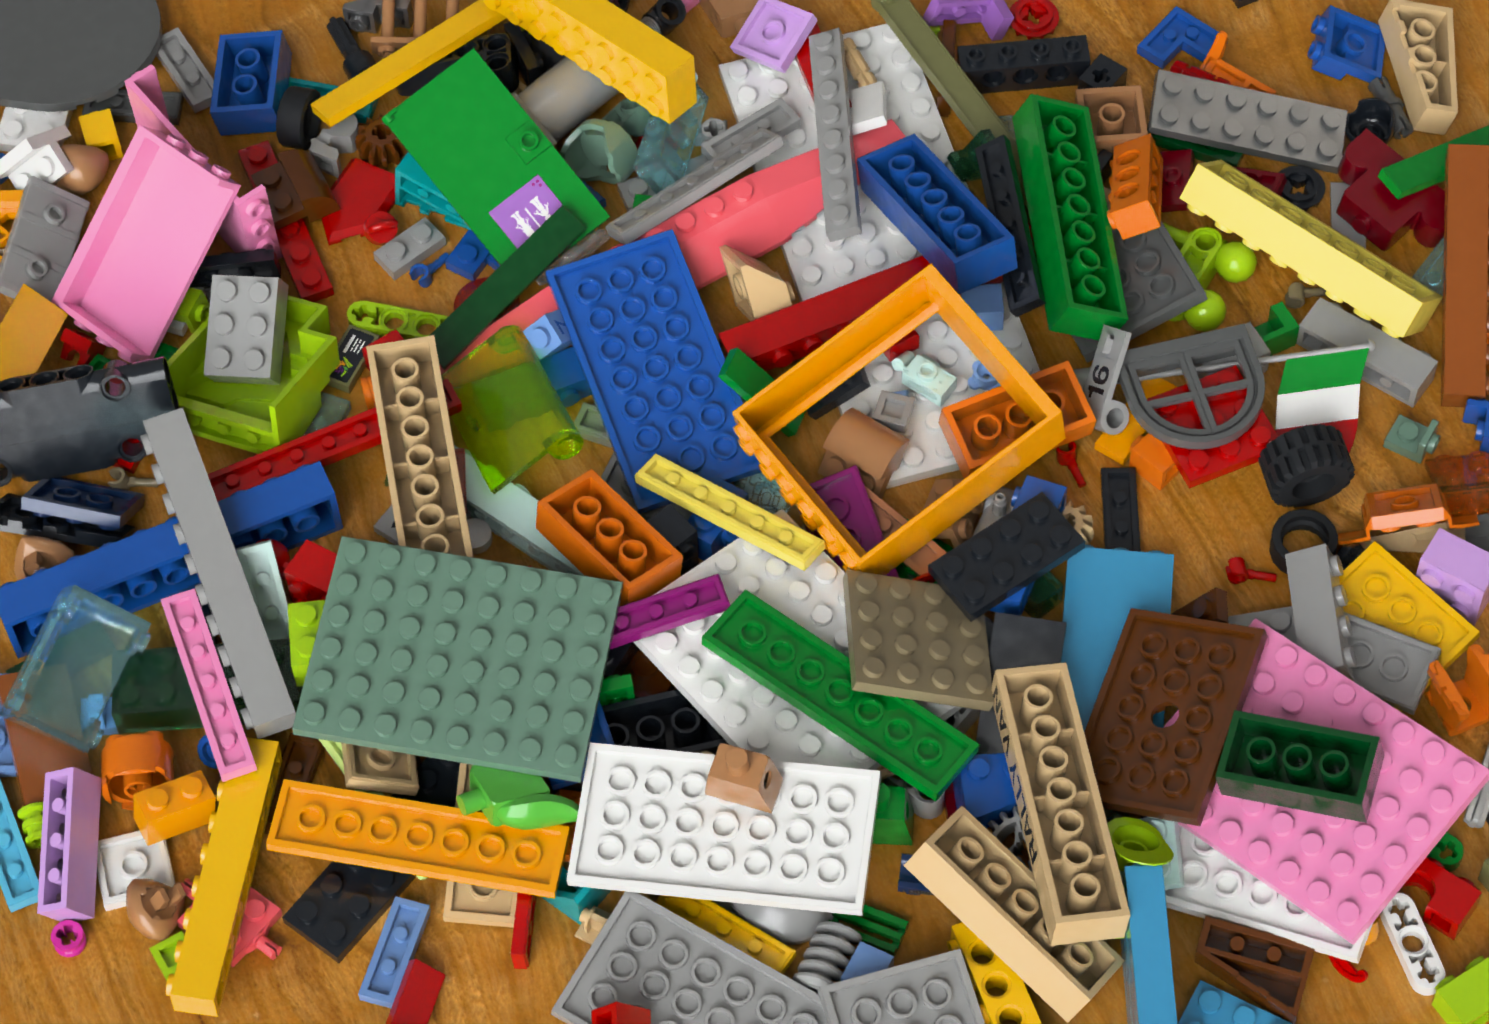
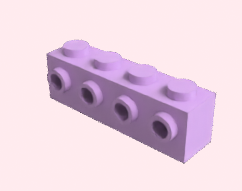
[37,767,101,922]

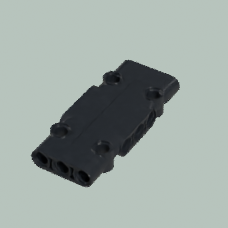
[0,357,180,487]

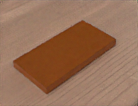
[0,664,92,806]

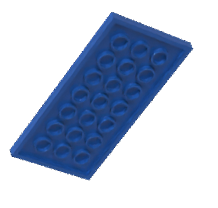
[545,229,761,514]

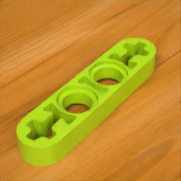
[347,300,449,340]

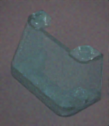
[0,584,151,753]

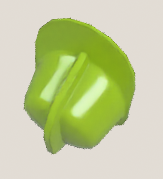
[1107,817,1174,872]

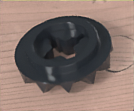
[1278,166,1325,212]

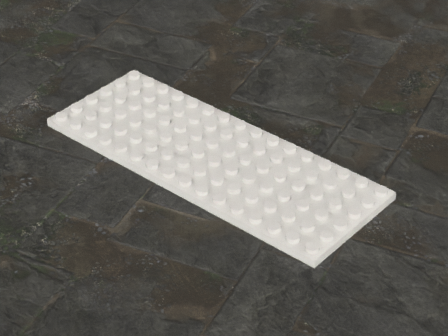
[718,24,1040,489]

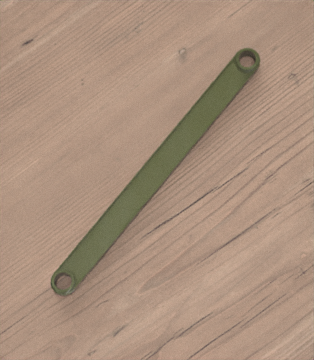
[871,0,1028,209]

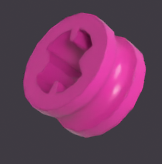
[51,920,87,957]

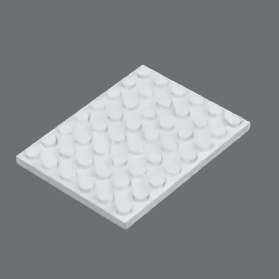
[634,509,963,770]

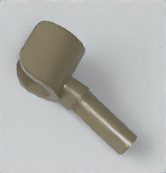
[1285,282,1326,308]
[108,467,158,490]

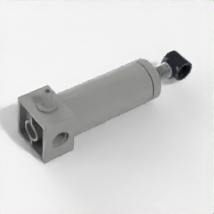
[511,0,686,146]

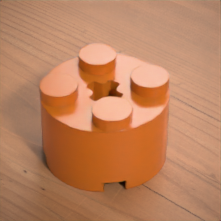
[101,730,175,811]

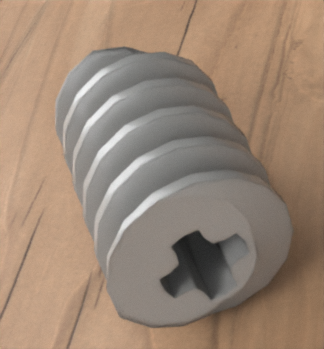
[792,921,862,994]

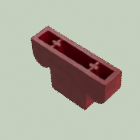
[1336,128,1445,251]

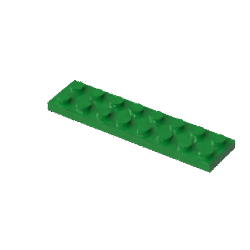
[701,589,980,802]

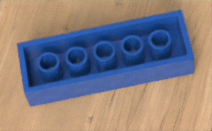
[857,133,1018,294]

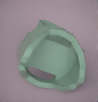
[560,98,658,184]

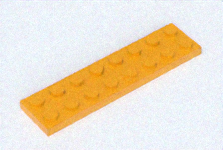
[266,779,570,899]

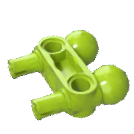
[1163,222,1257,332]

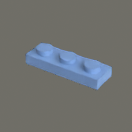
[358,896,431,1009]

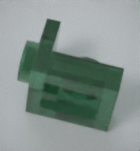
[947,129,995,182]

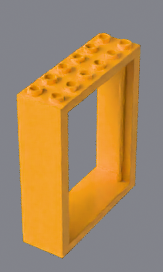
[732,264,1066,575]

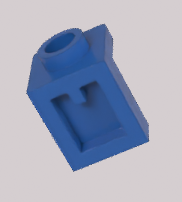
[1462,399,1489,456]

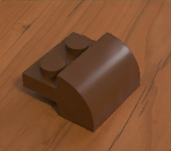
[251,149,340,230]

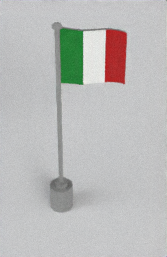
[1073,339,1376,453]

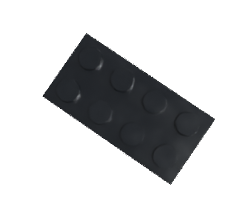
[928,492,1085,622]

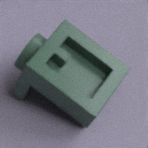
[1383,414,1441,464]

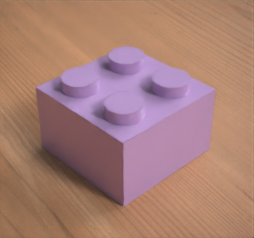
[1416,528,1489,626]

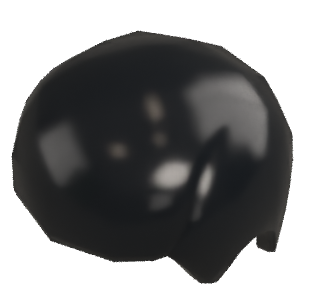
[1345,98,1395,144]

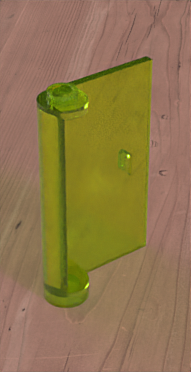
[441,325,584,494]

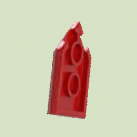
[321,158,395,245]

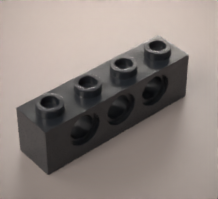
[957,35,1091,94]

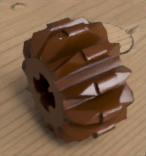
[355,113,408,170]

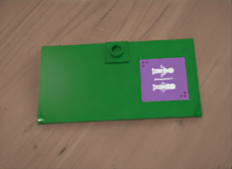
[381,48,610,266]

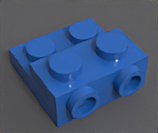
[1307,5,1385,83]

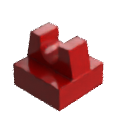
[60,328,107,366]

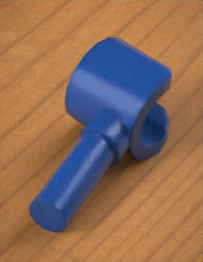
[409,252,449,288]

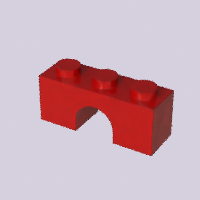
[1401,857,1482,940]

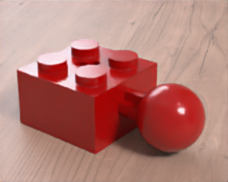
[254,539,337,603]

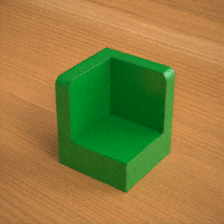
[1254,302,1300,356]

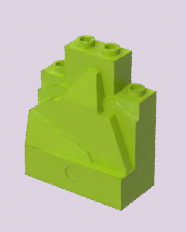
[167,295,340,454]

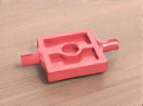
[177,878,282,967]

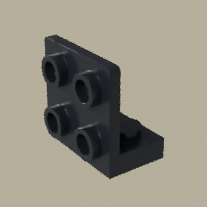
[504,22,565,86]

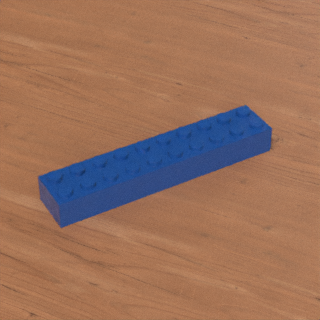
[0,461,343,659]

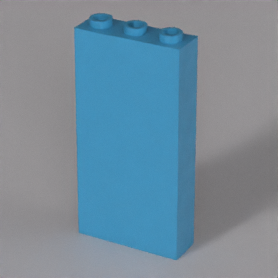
[1061,545,1174,731]
[1120,863,1177,1024]

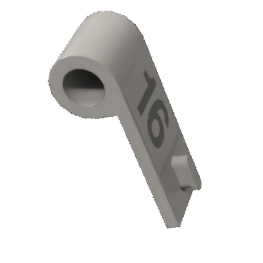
[1083,325,1132,435]

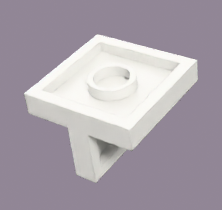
[0,125,74,190]

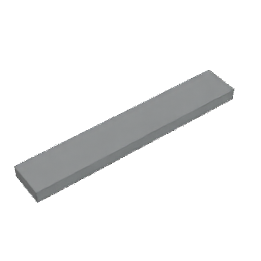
[605,127,784,245]

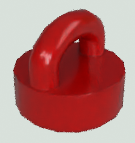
[363,211,399,245]

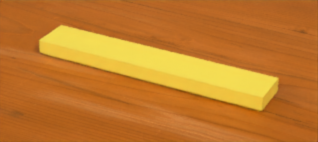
[635,453,825,571]

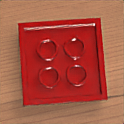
[1147,365,1278,489]

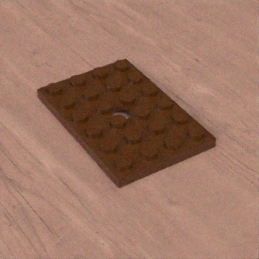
[1084,608,1268,826]

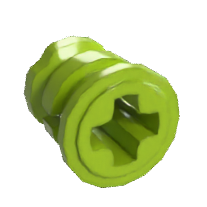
[17,802,43,849]

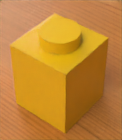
[78,108,124,161]

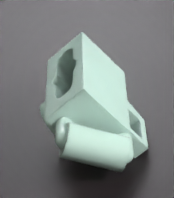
[892,350,957,407]

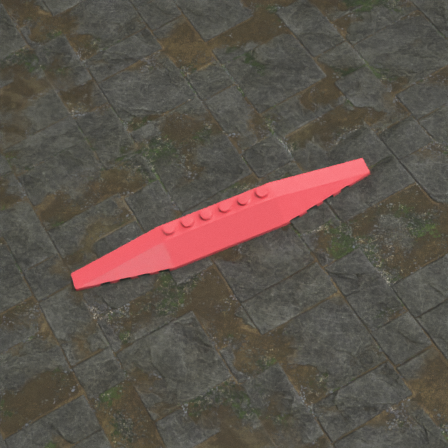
[440,119,905,389]

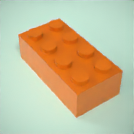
[938,360,1097,478]
[536,469,683,607]

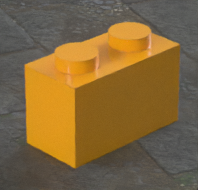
[133,770,216,846]

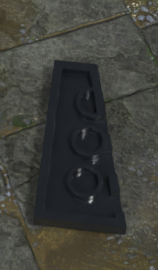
[0,493,135,547]

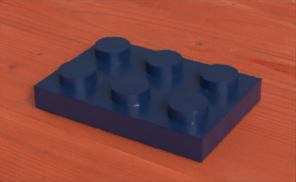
[21,477,145,530]

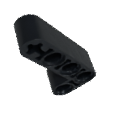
[396,33,519,96]

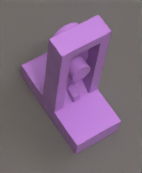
[923,0,1014,41]

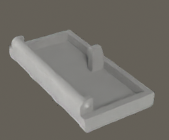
[0,176,90,302]

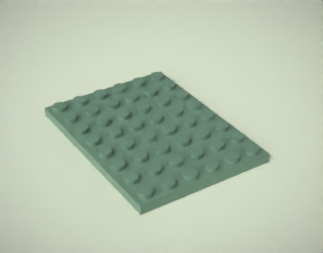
[292,536,623,783]

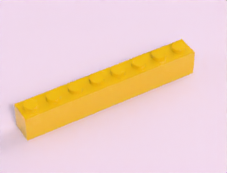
[166,737,282,1017]

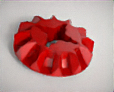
[1009,0,1059,40]

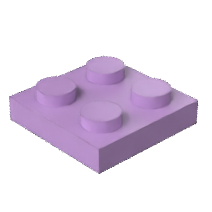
[730,0,818,73]

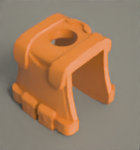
[1424,644,1489,736]

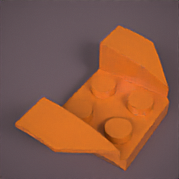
[1338,483,1480,545]

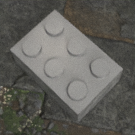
[204,275,289,385]

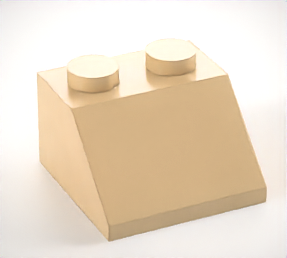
[719,245,795,321]

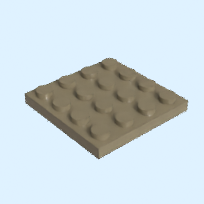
[843,569,994,712]

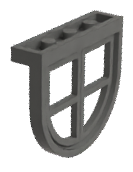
[1117,324,1265,449]

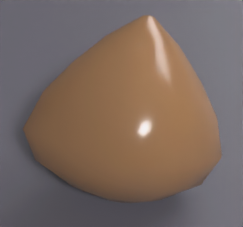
[57,144,109,196]
[14,535,74,581]
[126,879,186,941]

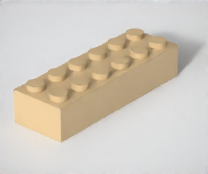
[904,806,1125,1023]

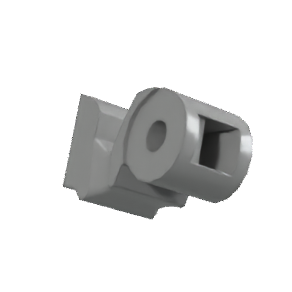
[308,114,359,178]

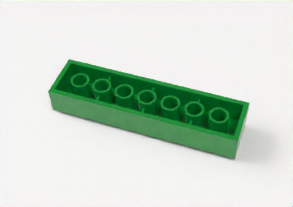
[1012,94,1128,341]

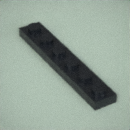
[975,134,1046,317]

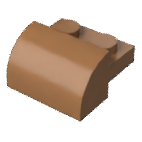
[817,408,910,499]

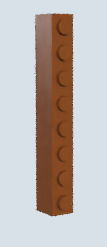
[1441,144,1489,407]

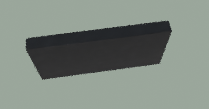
[976,612,1067,755]

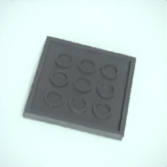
[1071,221,1208,363]

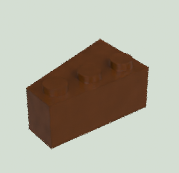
[1195,916,1315,1024]

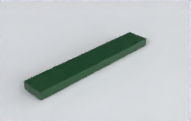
[429,205,586,370]

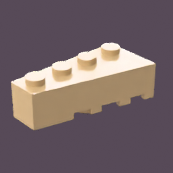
[1378,0,1458,135]

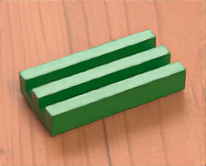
[829,904,909,957]

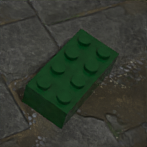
[1215,710,1384,823]

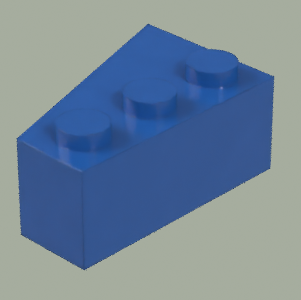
[953,753,1017,828]

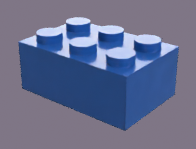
[210,30,292,136]

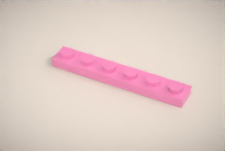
[160,588,257,782]

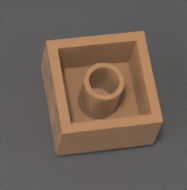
[1075,85,1148,155]

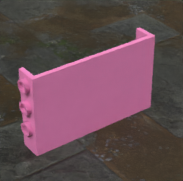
[124,64,282,260]
[51,125,241,363]

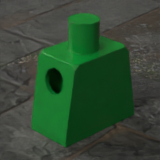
[872,783,914,845]

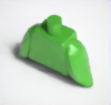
[457,765,579,830]

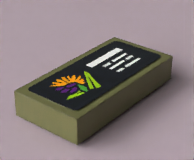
[327,325,380,394]

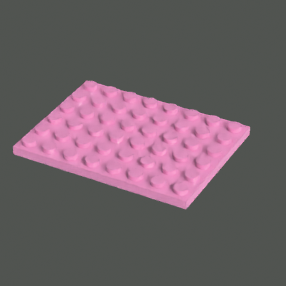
[1163,618,1489,945]

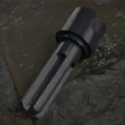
[326,17,376,80]

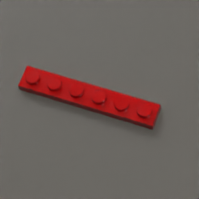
[238,140,334,302]

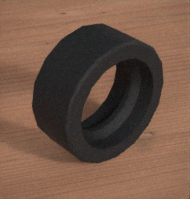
[276,86,322,150]
[1269,509,1338,574]

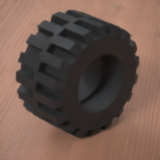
[1258,424,1355,507]

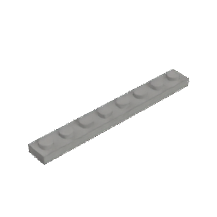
[808,28,862,242]

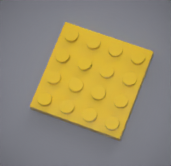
[1339,541,1480,712]

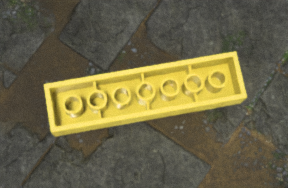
[1180,160,1443,338]

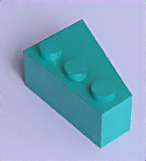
[395,152,471,230]

